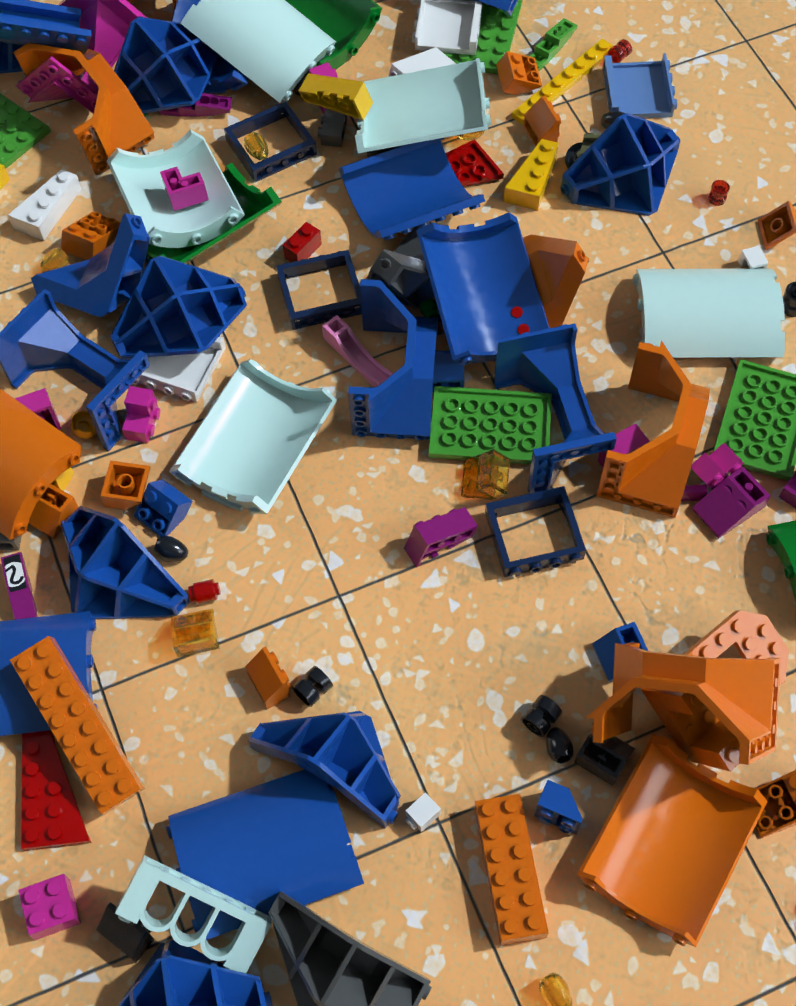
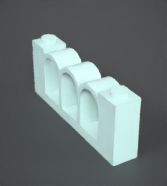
[115,855,272,973]

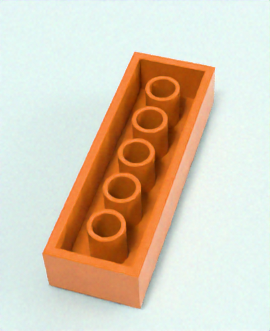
[474,794,549,946]

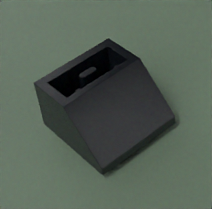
[574,733,635,786]
[96,902,154,963]

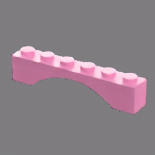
[322,315,394,387]

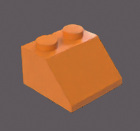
[100,460,150,510]

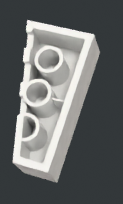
[8,169,81,241]

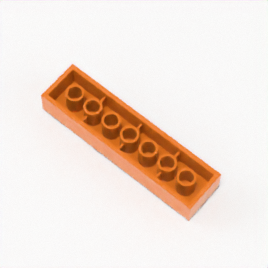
[10,636,145,814]

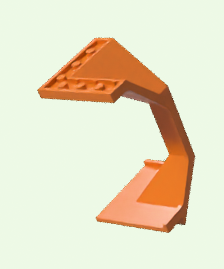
[13,43,155,175]
[596,341,710,518]
[586,642,781,765]

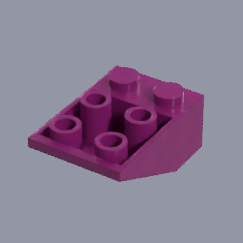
[692,467,770,539]

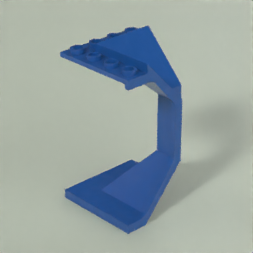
[348,279,439,440]
[0,289,150,451]
[494,323,617,494]

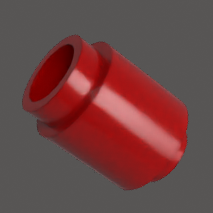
[188,579,221,604]

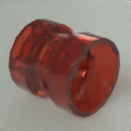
[608,39,632,63]
[708,180,730,206]

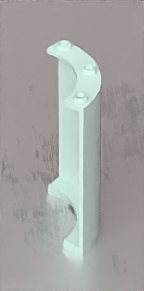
[180,0,336,103]
[355,58,491,153]
[107,130,245,248]
[633,268,785,358]
[169,359,337,514]

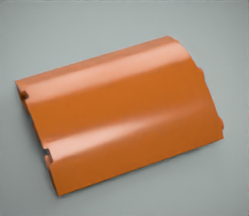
[0,389,82,540]
[577,735,768,947]

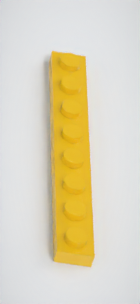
[511,38,615,125]

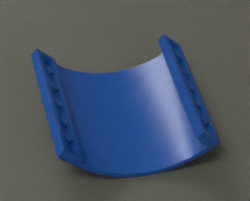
[0,0,91,55]
[338,138,485,241]

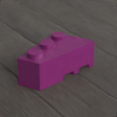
[404,507,478,567]

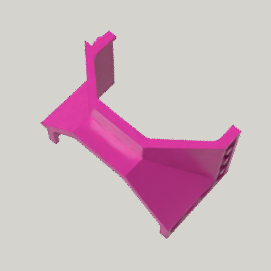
[16,0,147,114]

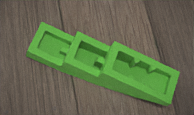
[530,18,578,71]

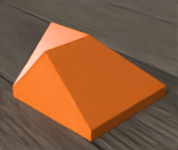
[758,201,796,250]

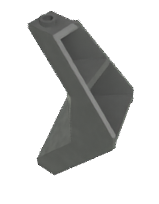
[367,221,435,308]
[268,891,432,1006]

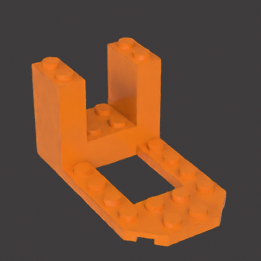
[641,610,789,772]

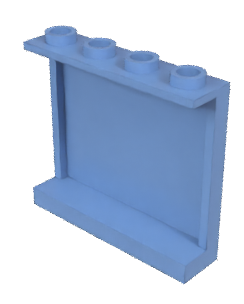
[602,53,677,118]

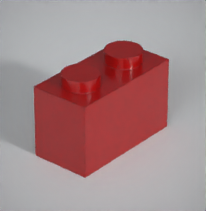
[283,222,322,263]

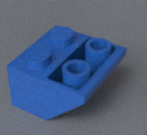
[432,350,464,392]
[134,479,193,537]
[592,622,648,683]
[534,780,582,835]

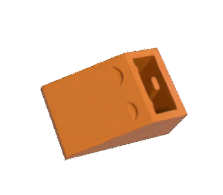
[61,212,121,260]
[755,770,796,838]

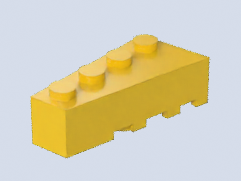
[298,73,373,120]
[504,139,559,210]

